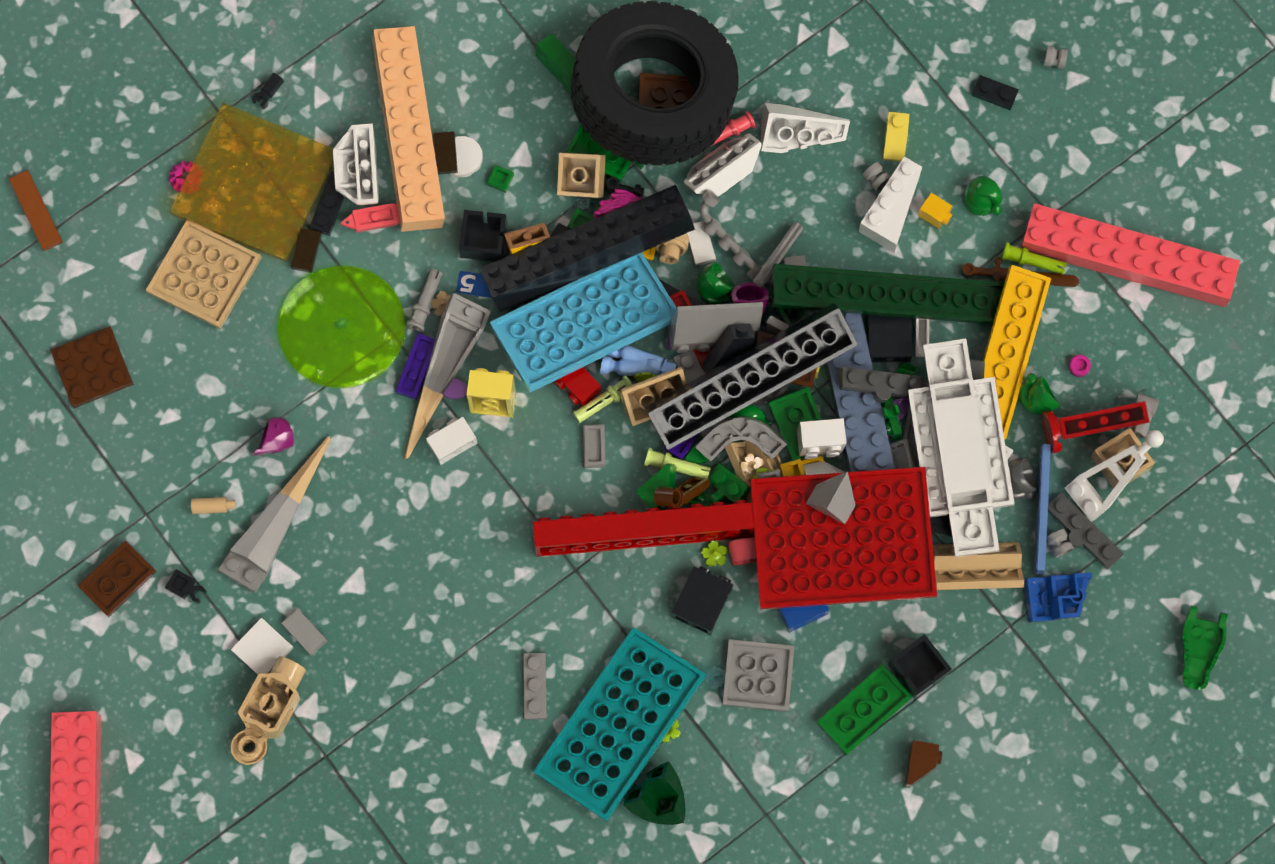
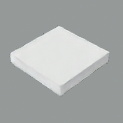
[231,618,294,675]

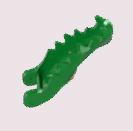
[1182,605,1228,690]

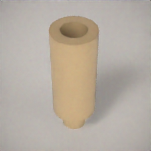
[191,497,236,514]

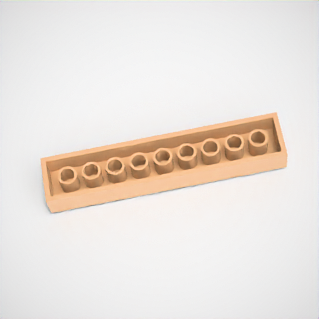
[372,26,445,232]

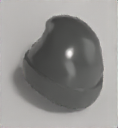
[1008,458,1037,500]

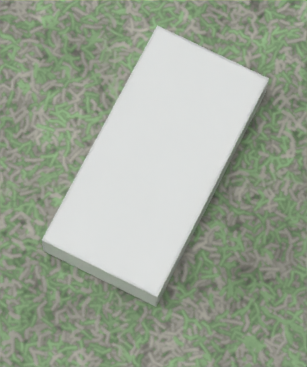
[687,221,716,266]

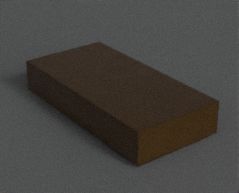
[434,131,458,175]
[291,228,322,273]

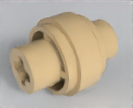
[655,233,689,264]

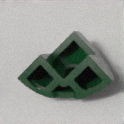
[623,761,686,825]

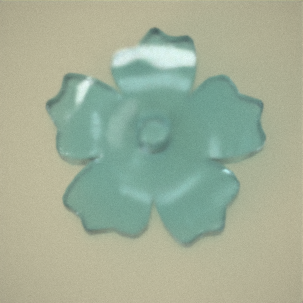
[575,196,600,213]

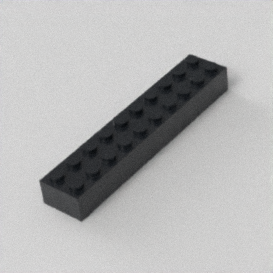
[480,185,695,313]
[644,303,858,450]

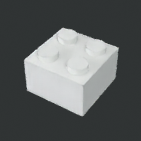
[797,418,846,459]

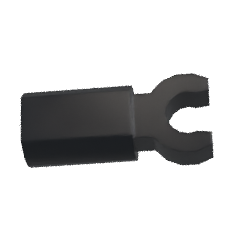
[252,73,284,109]

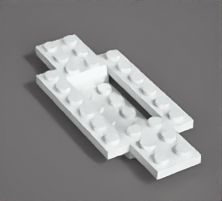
[908,339,1014,558]

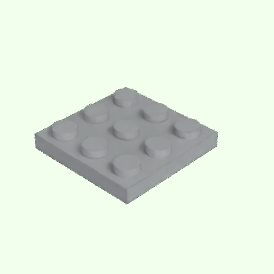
[722,639,794,712]

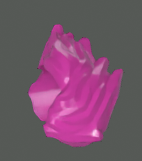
[593,189,642,219]

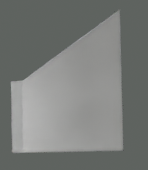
[806,471,855,525]

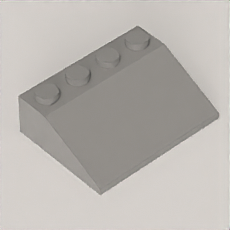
[668,302,763,353]

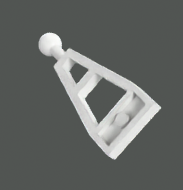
[1065,430,1164,522]

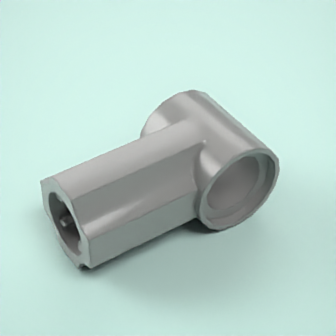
[1128,393,1159,439]

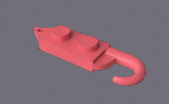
[341,203,400,233]

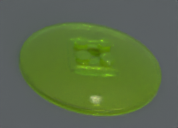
[278,266,406,388]

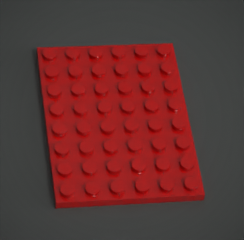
[750,467,937,610]

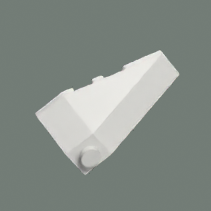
[761,103,850,153]

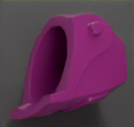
[730,282,769,315]
[252,417,294,456]

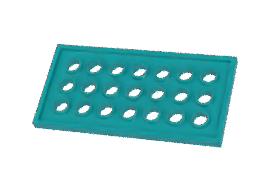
[533,627,707,822]

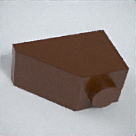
[905,740,942,788]

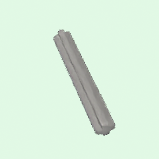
[753,222,803,287]

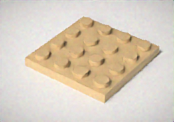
[146,219,262,329]

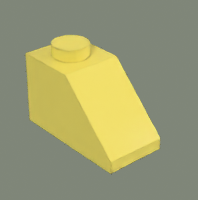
[883,112,910,162]

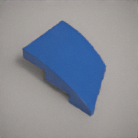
[1024,573,1092,623]

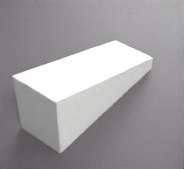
[915,318,929,357]

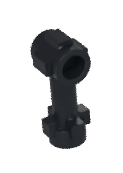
[604,177,645,198]

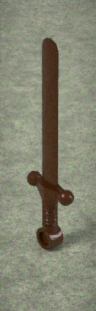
[961,257,1079,287]

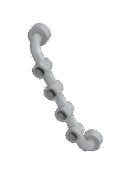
[700,189,772,286]

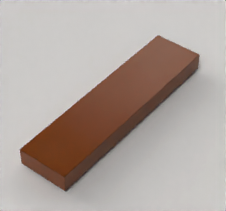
[9,170,63,251]

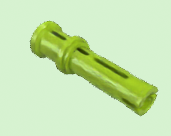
[1001,242,1067,275]

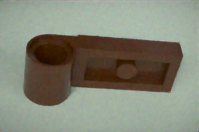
[654,477,710,508]

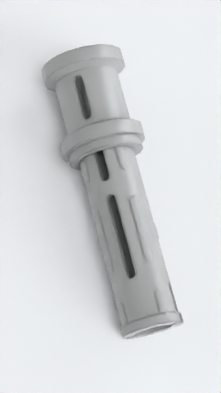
[406,269,443,333]

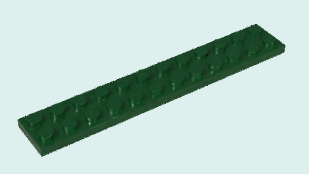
[772,263,1005,324]

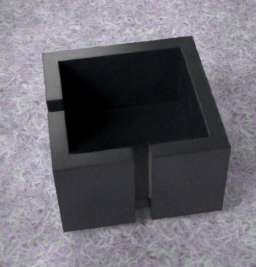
[459,210,507,261]
[888,634,952,700]

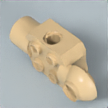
[231,656,306,765]

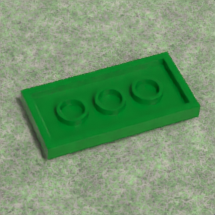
[817,664,912,756]

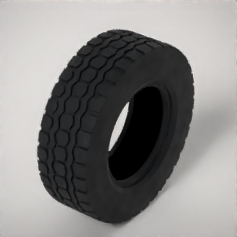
[570,1,739,166]

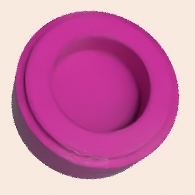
[1068,355,1091,377]

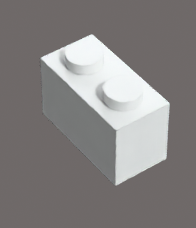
[426,417,477,465]

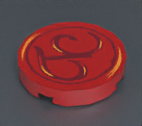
[1042,410,1062,454]

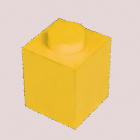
[918,192,953,229]

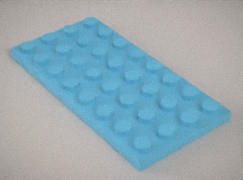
[490,252,677,393]

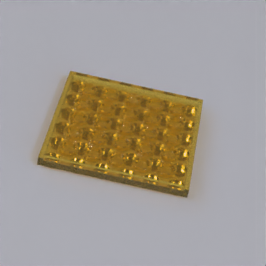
[170,103,334,262]

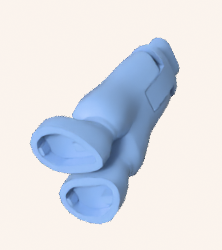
[600,345,676,376]

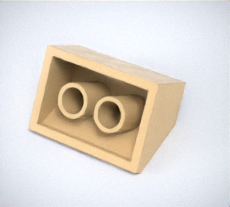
[620,367,687,426]

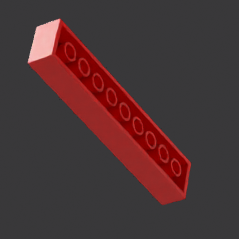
[533,500,754,557]

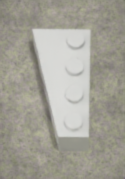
[859,156,922,253]

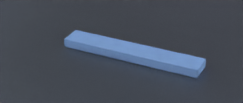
[1034,444,1051,575]

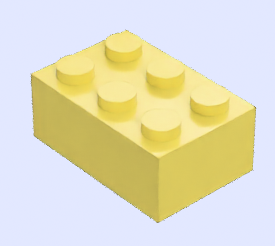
[467,368,516,418]

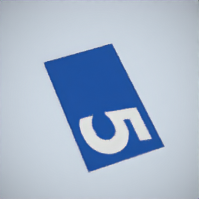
[456,271,492,298]

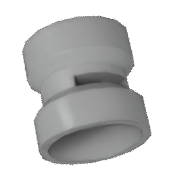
[1043,45,1068,70]
[863,162,891,191]
[1046,529,1074,558]

